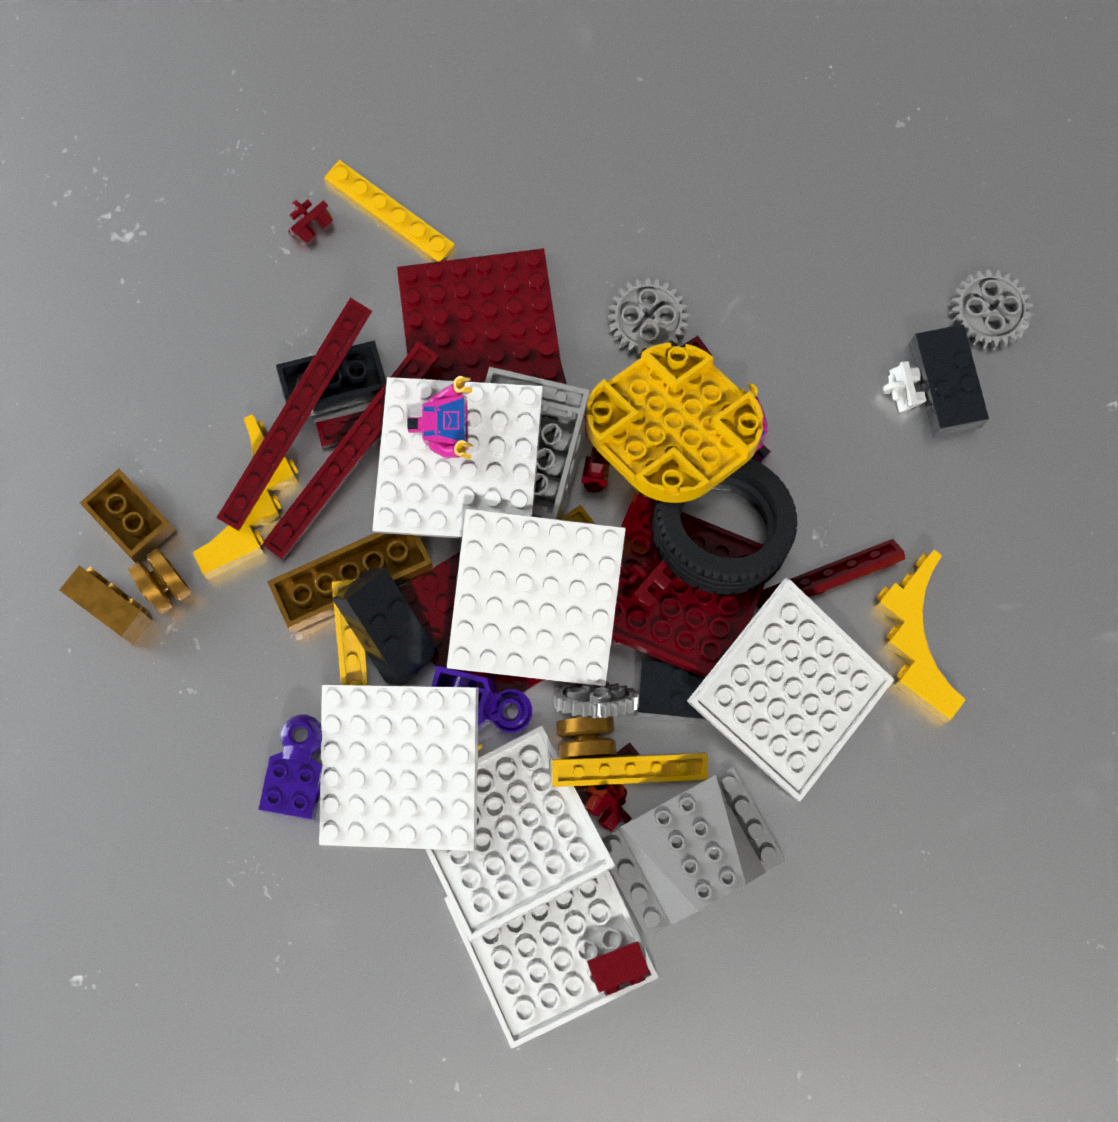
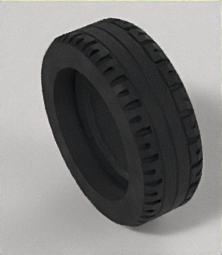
[652,459,798,595]

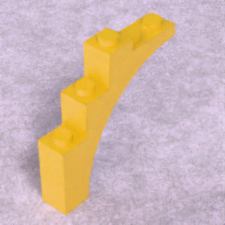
[193,414,299,580]
[875,550,966,723]

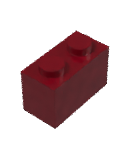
[586,941,650,996]

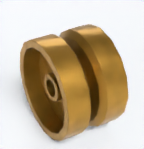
[127,547,192,615]
[556,716,617,758]

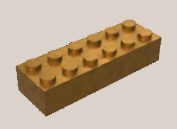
[267,533,433,633]

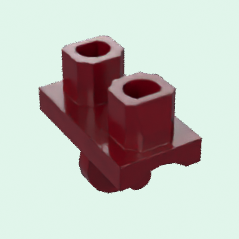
[287,199,333,244]
[581,447,610,492]
[623,560,672,609]
[584,784,632,831]

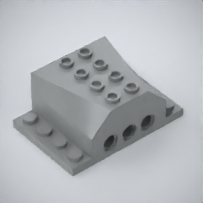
[485,367,591,520]
[602,767,786,938]

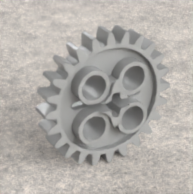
[950,269,1033,349]
[608,278,689,357]
[553,682,639,718]

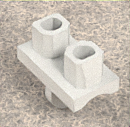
[883,361,926,413]

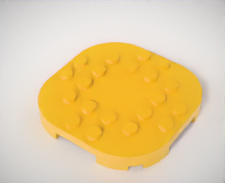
[585,343,763,503]

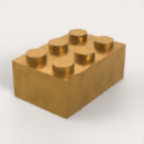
[79,468,176,563]
[59,565,152,645]

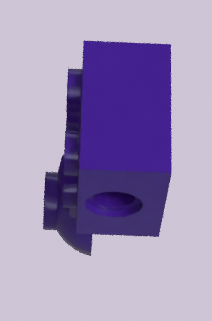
[431,666,533,733]
[258,714,323,821]

